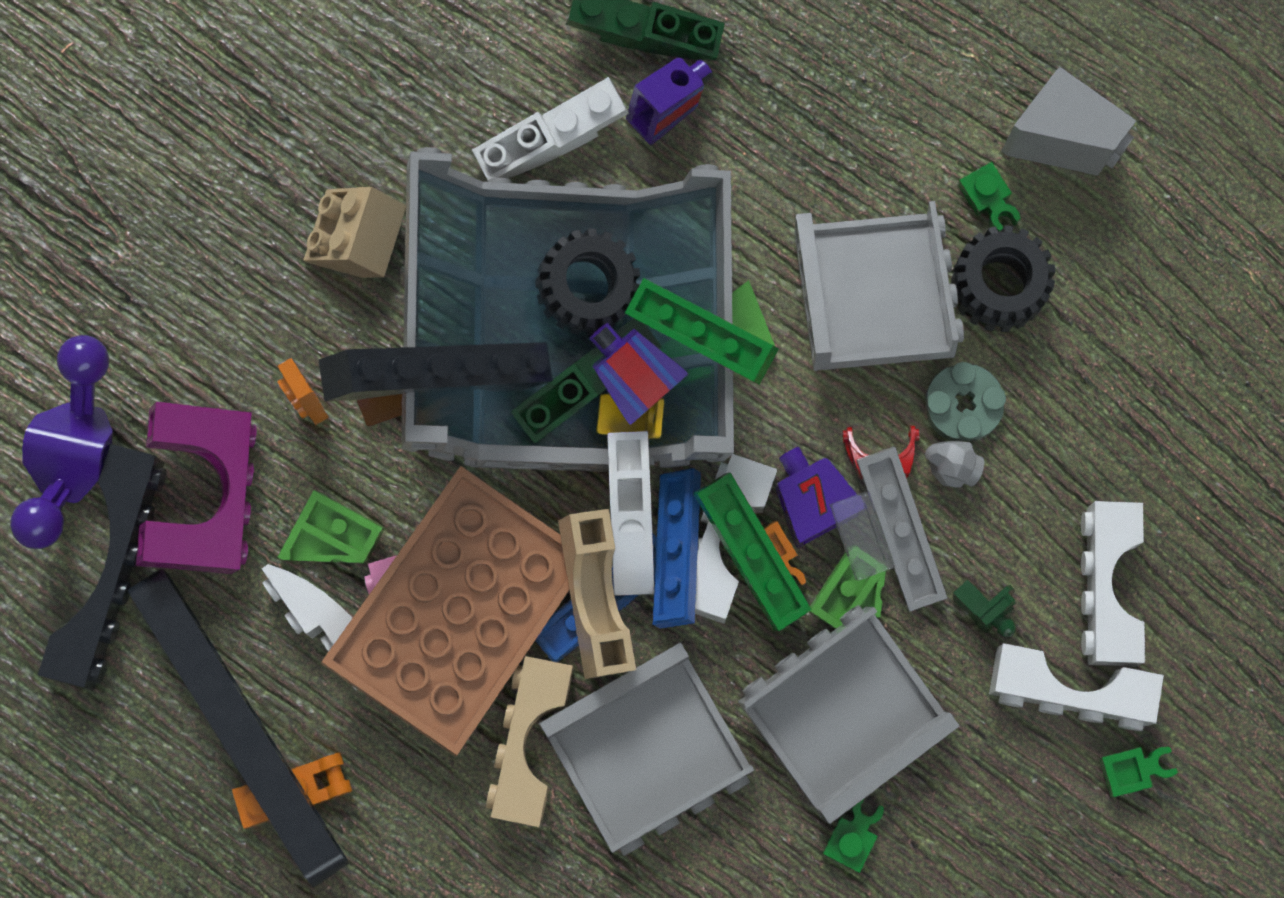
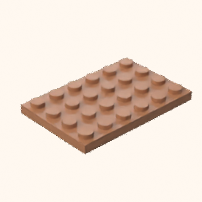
[321,466,570,757]

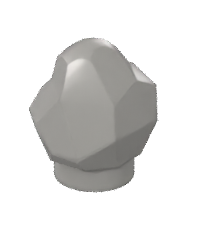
[925,441,984,488]

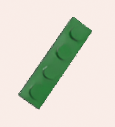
[625,278,779,385]
[693,472,812,631]

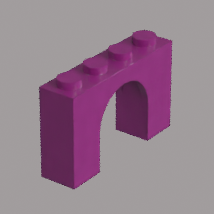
[136,402,257,574]

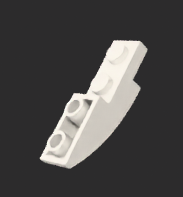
[472,77,629,180]
[608,431,654,596]
[262,564,358,691]

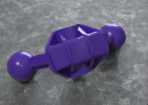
[10,335,113,549]

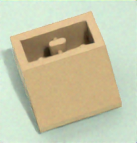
[303,187,406,278]

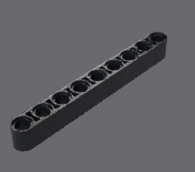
[128,568,349,888]

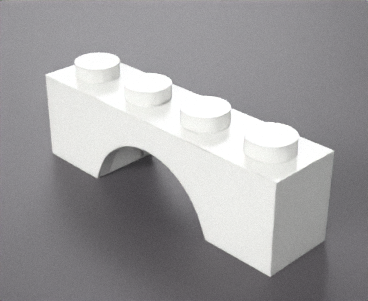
[695,454,777,624]
[1081,501,1145,667]
[989,643,1164,731]

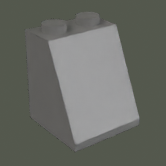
[1001,66,1136,176]

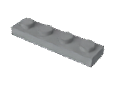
[856,447,947,611]

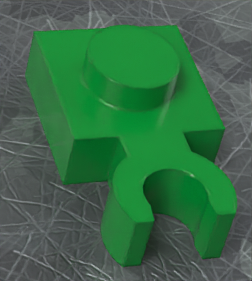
[957,162,1021,232]
[1099,747,1178,798]
[822,799,884,873]

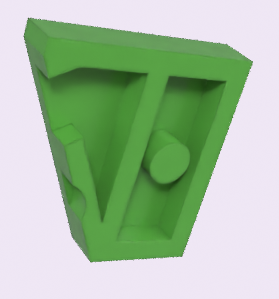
[277,490,385,563]
[809,544,886,630]

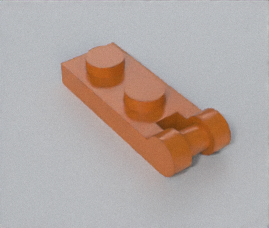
[232,753,353,829]

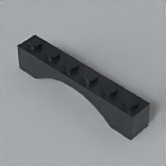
[318,342,553,402]
[38,444,166,691]

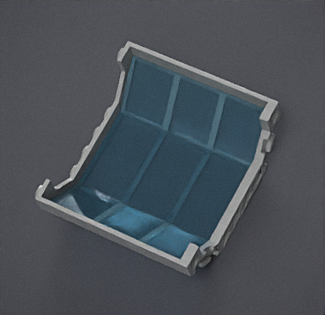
[401,147,734,472]

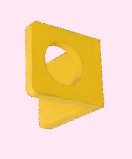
[597,394,664,439]

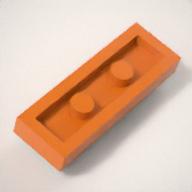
[277,358,329,425]

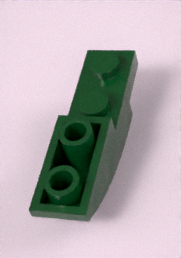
[565,0,725,60]
[511,318,662,443]

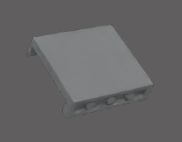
[794,201,964,371]
[738,605,959,824]
[540,643,754,856]

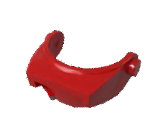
[842,426,920,479]

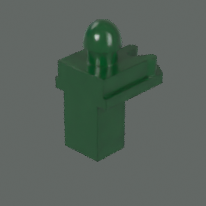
[953,580,1016,637]

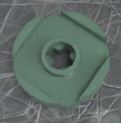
[925,362,1006,441]

